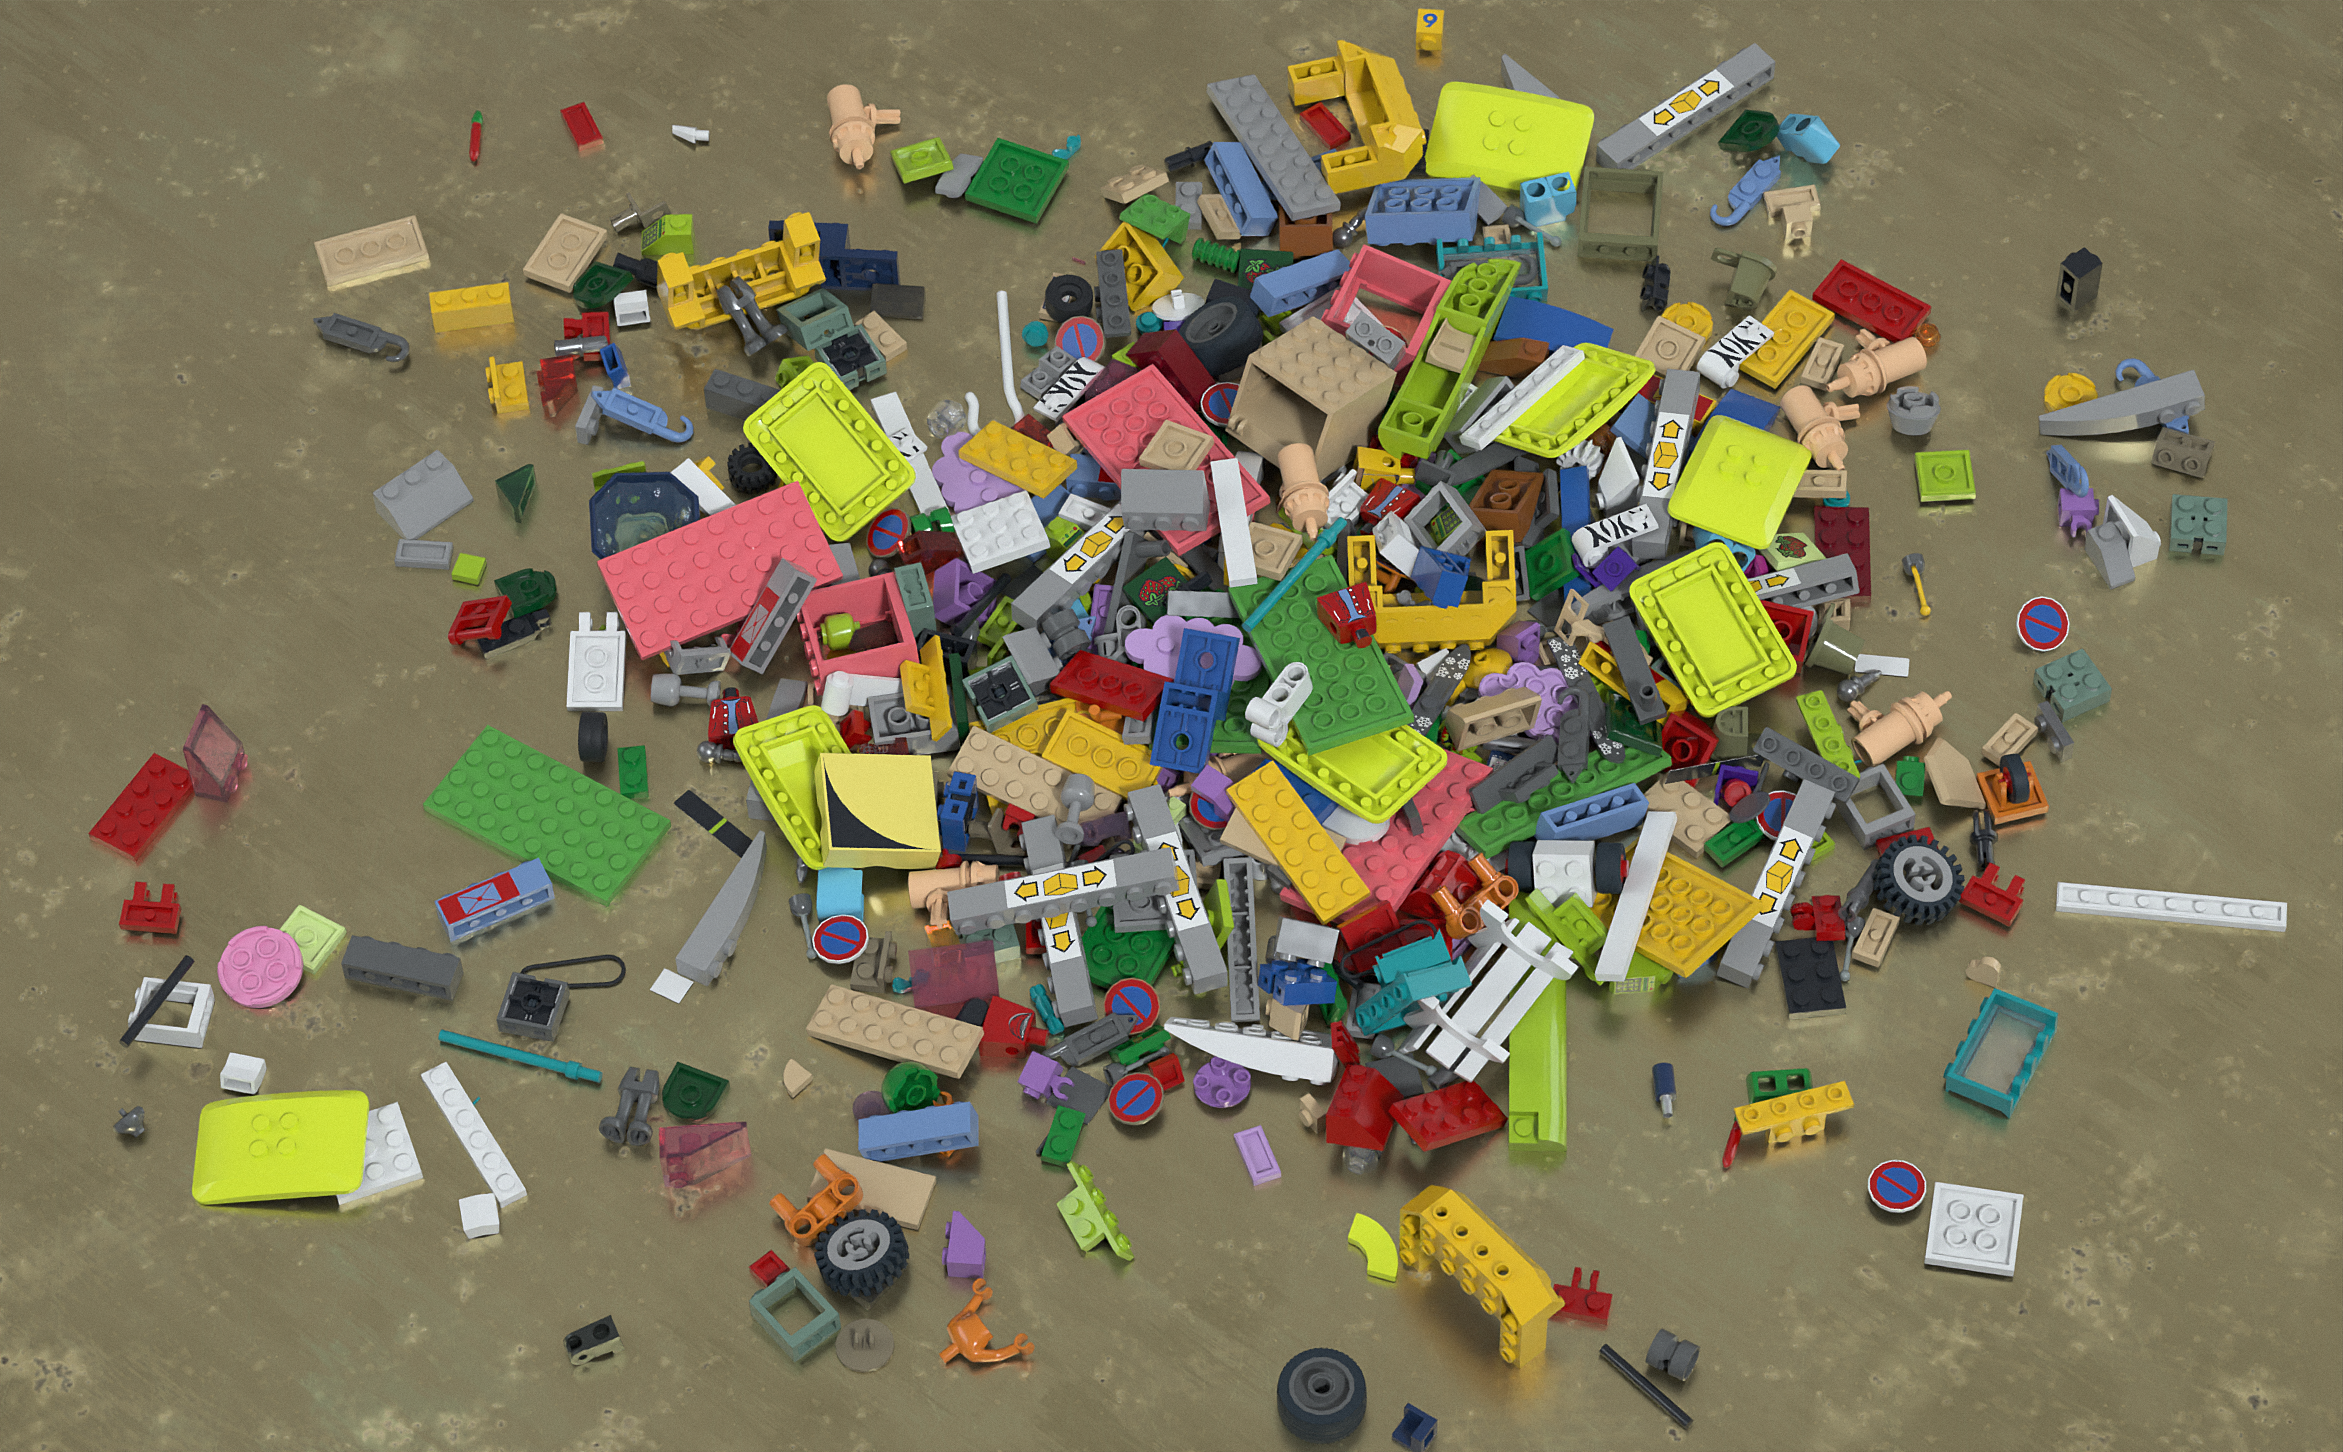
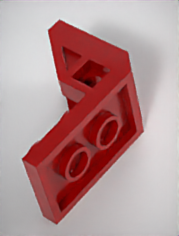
[1398,850,1509,929]

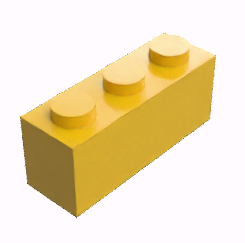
[429,282,514,333]

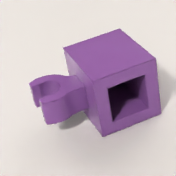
[2058,488,2099,537]
[1017,1051,1075,1101]

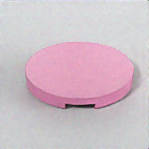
[217,926,303,1008]

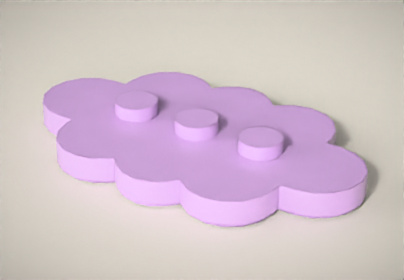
[932,432,1028,514]
[1125,615,1262,688]
[1478,662,1605,743]

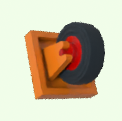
[1976,753,2049,825]

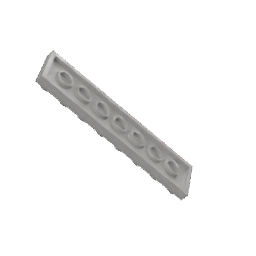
[1206,74,1341,221]

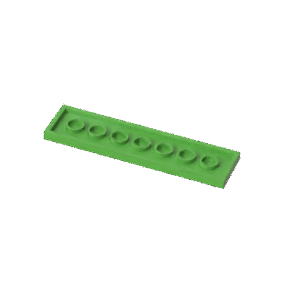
[1455,744,1672,859]

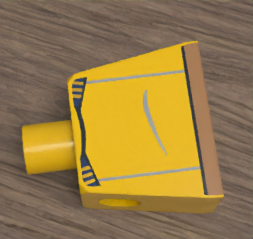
[1353,447,1415,494]

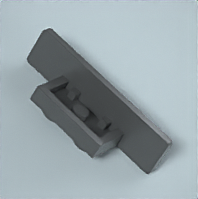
[1094,249,1131,338]
[1514,456,1560,549]
[1753,727,1860,803]
[1469,734,1559,814]

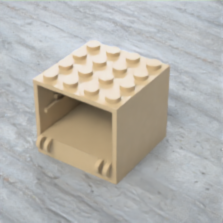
[1225,316,1397,481]

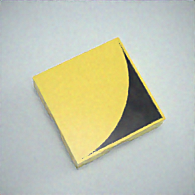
[814,753,941,869]

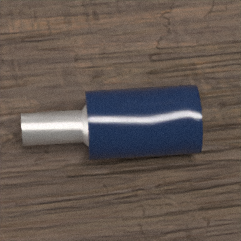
[1652,1063,1677,1118]

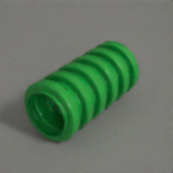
[1192,238,1241,273]

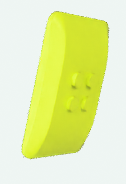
[1425,82,1594,197]
[1493,343,1656,458]
[743,362,916,542]
[1667,415,1812,549]
[1629,542,1797,717]
[733,705,851,870]
[1257,720,1447,824]
[192,1090,370,1205]

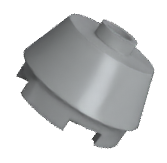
[1887,386,1941,435]

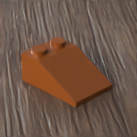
[1279,202,1333,259]
[1469,469,1544,543]

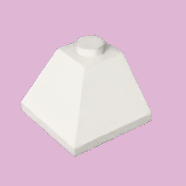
[1594,437,1639,518]
[2103,495,2161,567]

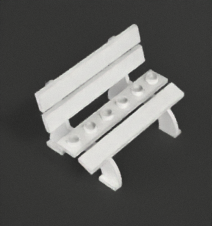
[1396,899,1578,1083]

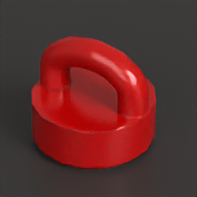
[1720,778,1751,807]
[935,848,963,870]

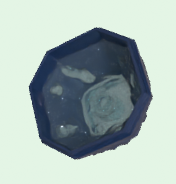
[589,472,700,560]

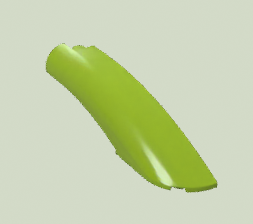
[1378,259,1521,460]
[1508,891,1567,1151]

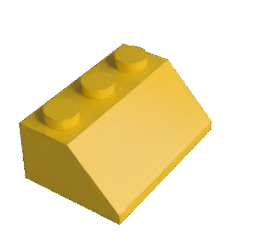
[1094,221,1184,311]

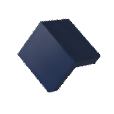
[1392,1403,1438,1452]

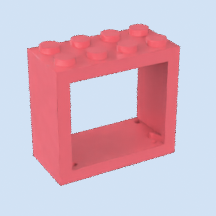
[1321,244,1452,386]
[796,572,920,696]

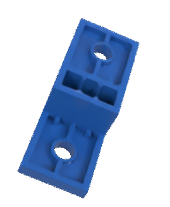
[1150,628,1240,774]

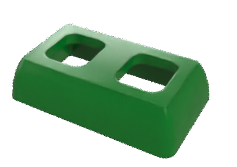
[1746,1068,1813,1104]

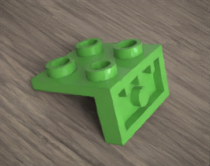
[1119,193,1191,244]

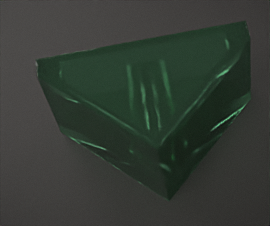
[495,464,537,523]

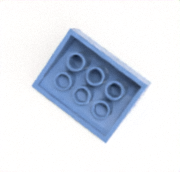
[1365,177,1481,246]

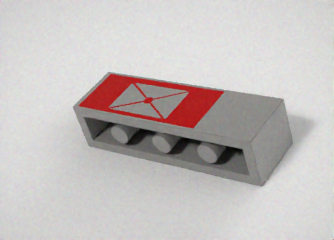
[730,557,817,674]

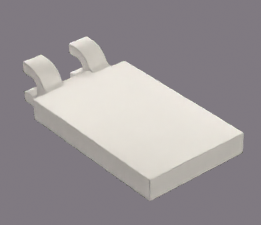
[567,612,627,711]

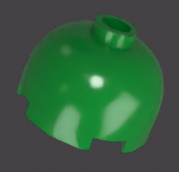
[881,1061,940,1114]

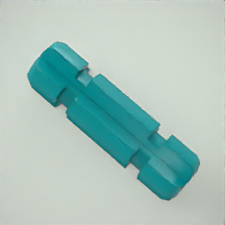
[1029,984,1064,1035]

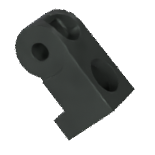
[563,1315,625,1365]

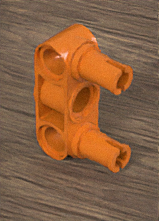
[1431,852,1519,940]
[769,1154,863,1247]

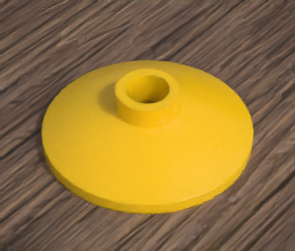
[1462,648,1513,689]

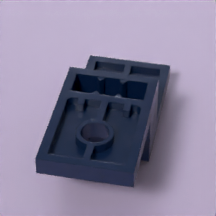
[768,220,901,292]

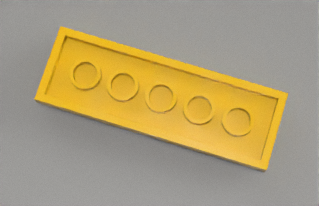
[1226,760,1370,925]

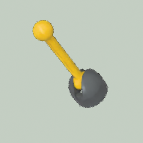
[1902,553,1931,616]

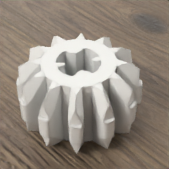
[1556,440,1604,480]

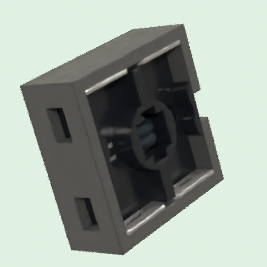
[496,972,570,1042]

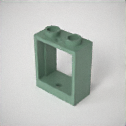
[776,288,855,351]
[894,562,937,646]
[749,1267,841,1362]

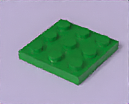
[965,138,1069,224]
[1082,905,1176,989]

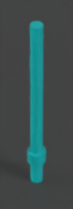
[1242,517,1347,632]
[438,1029,603,1083]

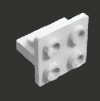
[1324,469,1369,538]

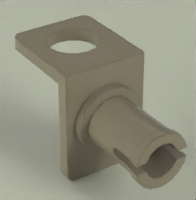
[609,193,671,233]
[969,808,1027,856]

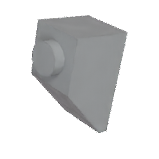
[2084,521,2136,590]

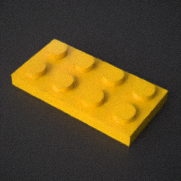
[1739,289,1835,389]
[959,420,1077,499]
[1041,709,1163,801]

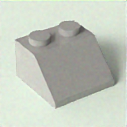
[1003,627,1064,696]
[1274,916,1339,968]

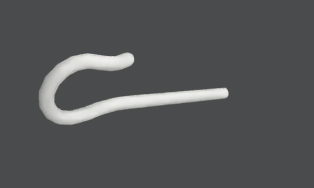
[965,291,1026,437]

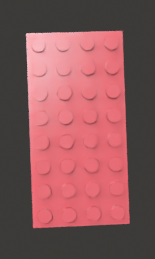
[1062,364,1271,557]
[597,481,843,661]
[1279,748,1493,924]

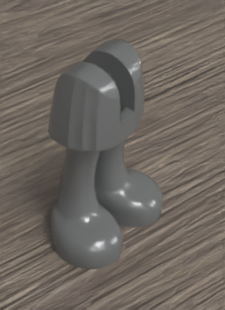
[716,276,788,357]
[599,1067,659,1146]

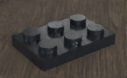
[1775,937,1846,1020]

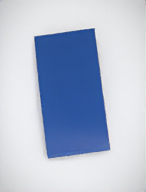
[1493,296,1614,357]
[1689,389,1781,457]

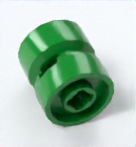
[910,506,956,551]

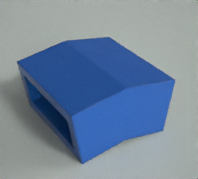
[600,343,631,389]

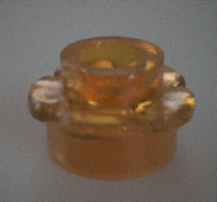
[1915,323,1941,348]

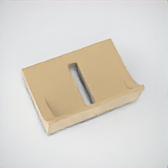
[1425,318,1477,374]

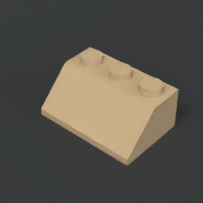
[1444,687,1542,751]

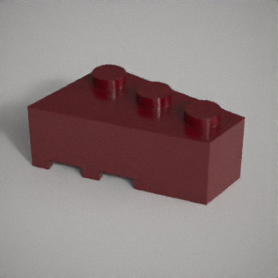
[1125,329,1217,412]

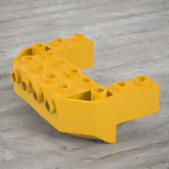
[1287,40,1426,194]
[657,212,826,329]
[1347,530,1517,654]
[1399,1185,1565,1369]

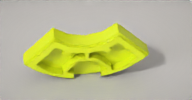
[1348,1213,1398,1282]

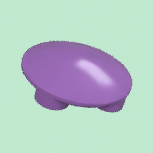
[1193,1056,1251,1108]

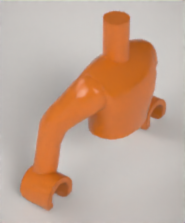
[939,1278,1034,1363]

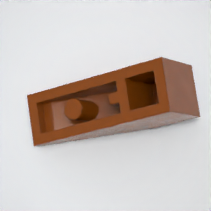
[1477,337,1549,379]

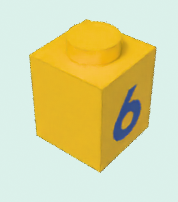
[1416,9,1444,51]

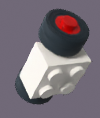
[1505,840,1629,907]

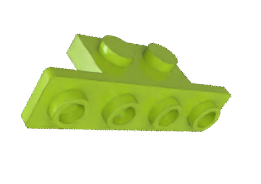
[977,596,1024,666]
[1796,690,1860,779]
[1525,888,1609,986]
[1056,1161,1134,1261]

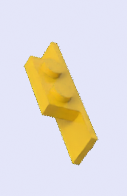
[900,635,952,742]
[1734,1081,1854,1143]

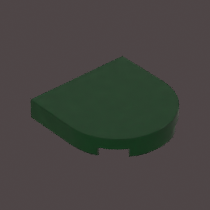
[1718,109,1780,152]
[573,261,634,309]
[494,568,557,618]
[662,1061,730,1124]

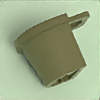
[1711,248,1777,309]
[1804,603,1865,675]
[1710,706,1766,763]

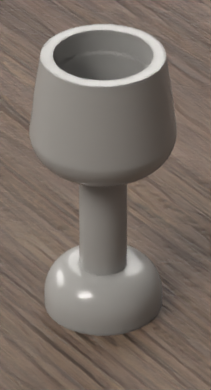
[651,673,721,707]
[1055,774,1095,844]

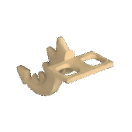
[1554,589,1653,666]

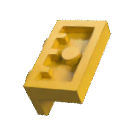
[485,356,529,414]

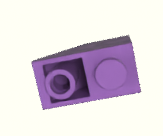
[1497,621,1540,665]
[942,1211,986,1279]

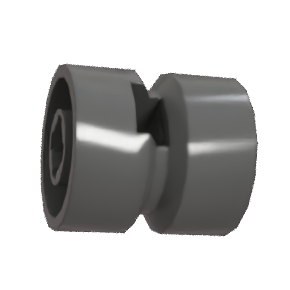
[1042,608,1091,660]
[1646,1328,1701,1381]

